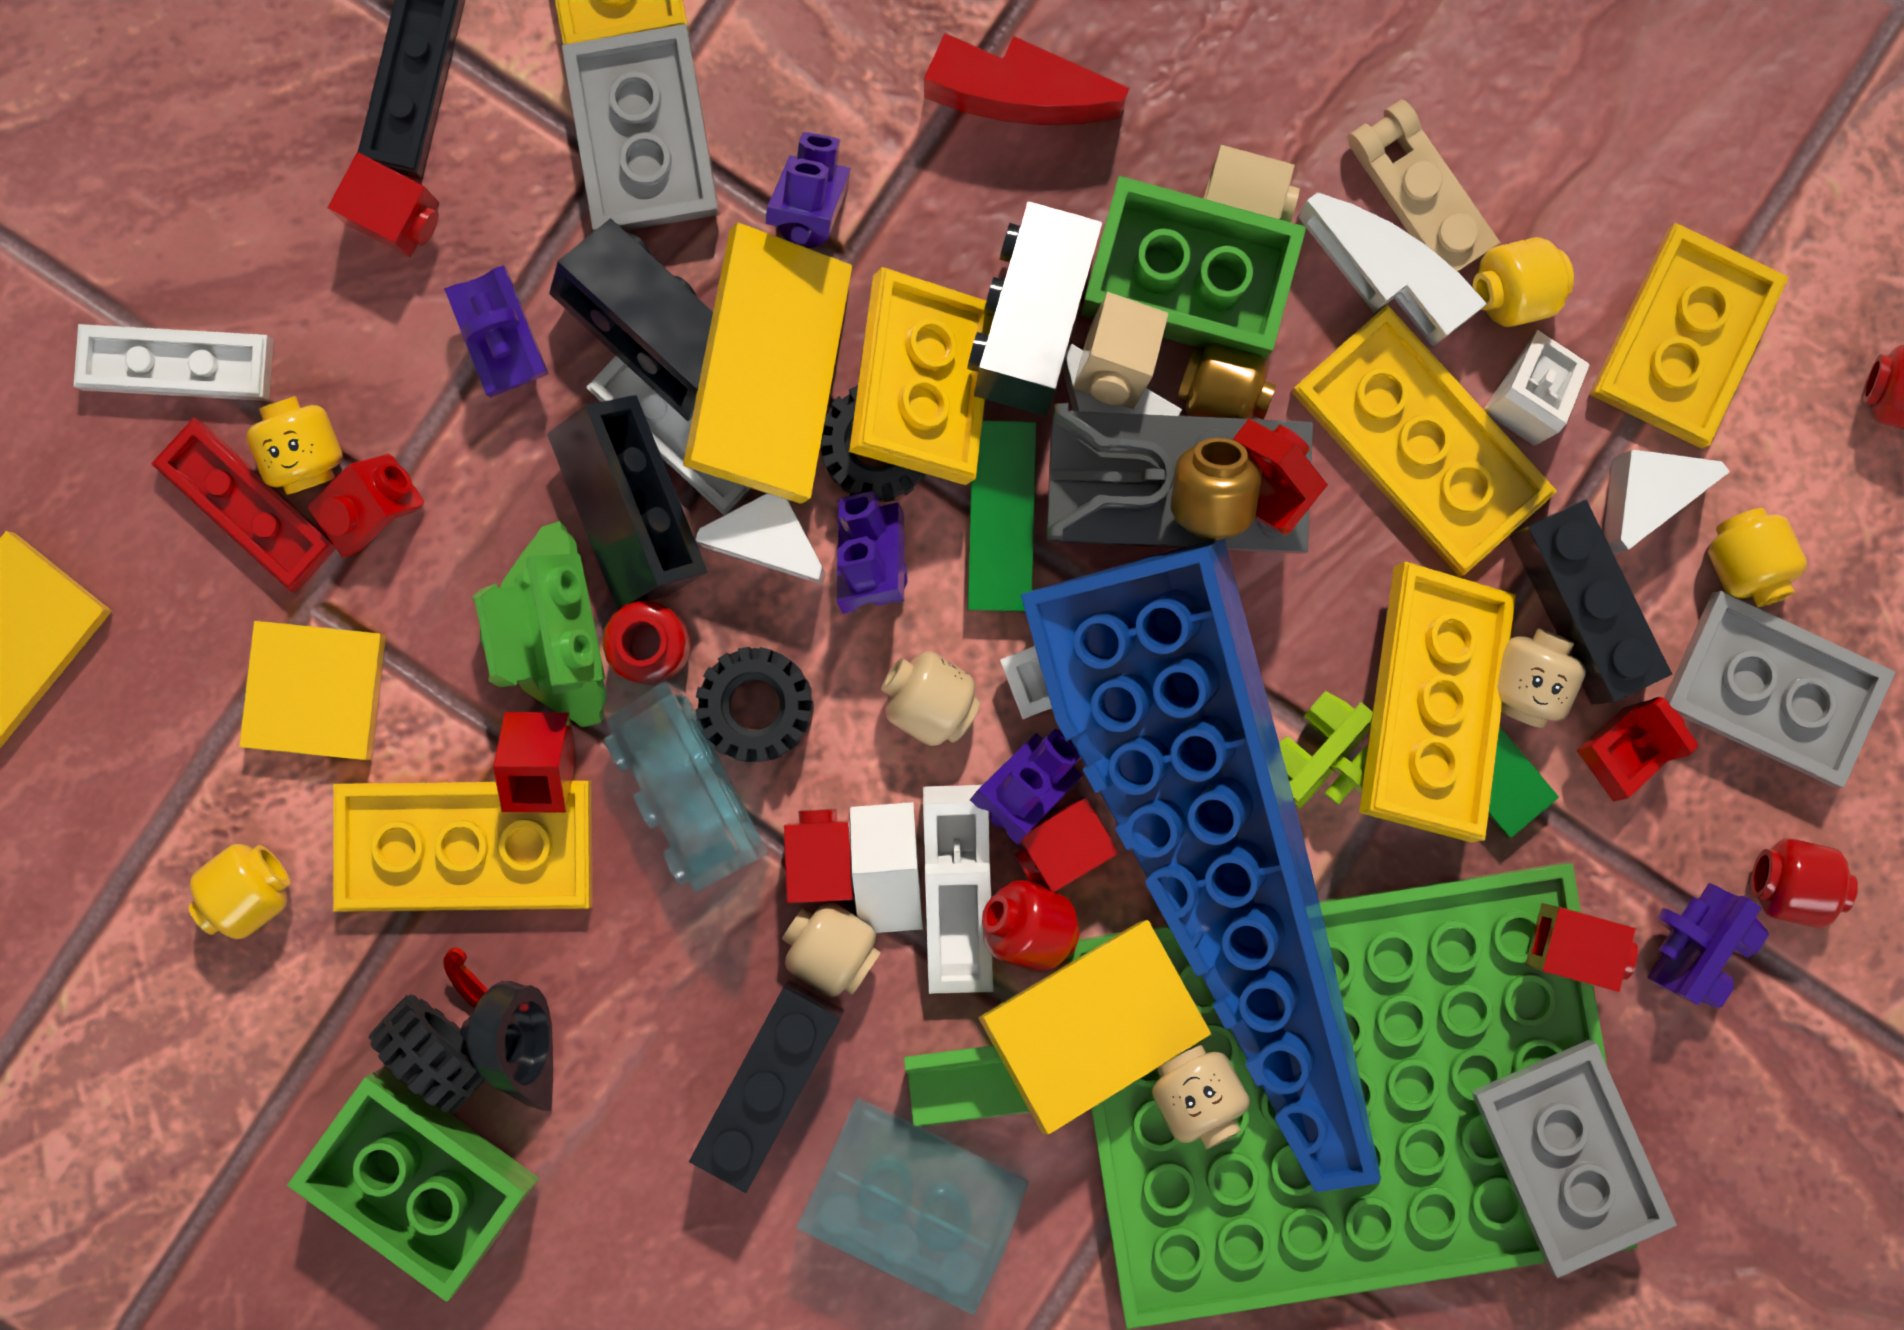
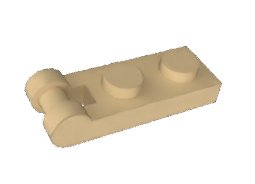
[1347,99,1501,272]

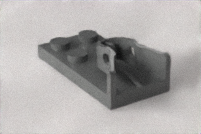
[1046,403,1313,554]

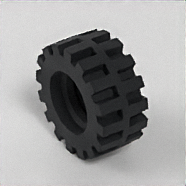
[368,994,485,1113]

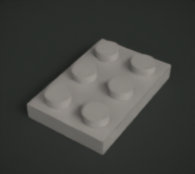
[562,24,720,231]
[1665,591,1896,788]
[1470,1040,1677,1278]

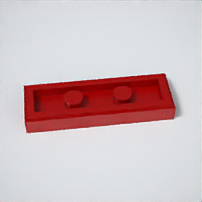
[151,417,336,593]

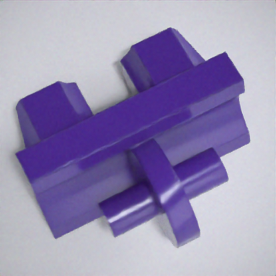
[765,132,851,248]
[444,265,549,398]
[836,491,908,614]
[970,728,1083,844]
[1647,883,1769,1008]

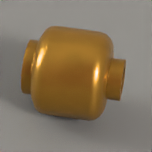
[1178,343,1277,420]
[1170,437,1262,541]

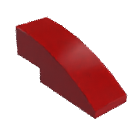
[924,33,1130,125]

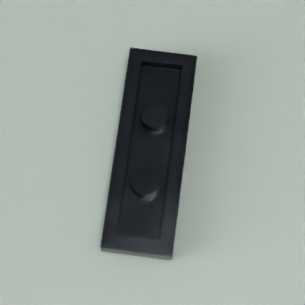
[358,0,465,179]

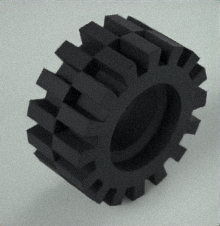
[820,385,927,503]
[695,647,814,762]

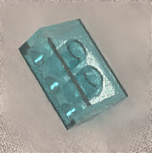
[604,681,769,892]
[796,1097,1029,1315]

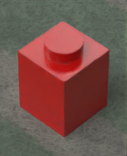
[327,152,440,258]
[493,712,576,813]
[1014,797,1119,893]
[784,809,855,903]
[1525,903,1638,992]

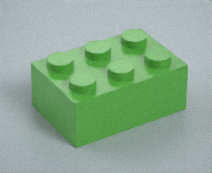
[1080,176,1306,359]
[287,1066,540,1302]

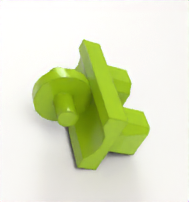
[1279,691,1373,810]

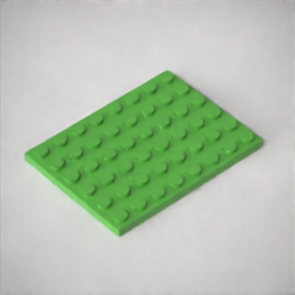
[1067,862,1638,1329]

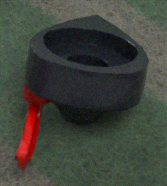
[443,947,553,1111]

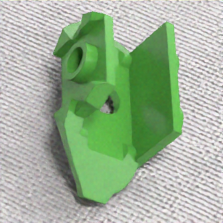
[471,521,607,727]

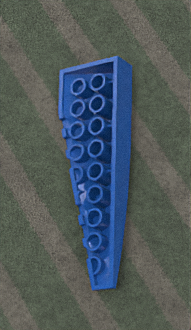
[1021,538,1381,1192]

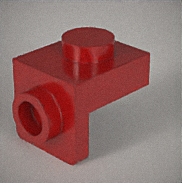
[1232,419,1328,535]
[307,454,424,558]
[1576,697,1698,802]

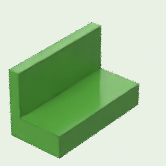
[904,1045,1030,1128]

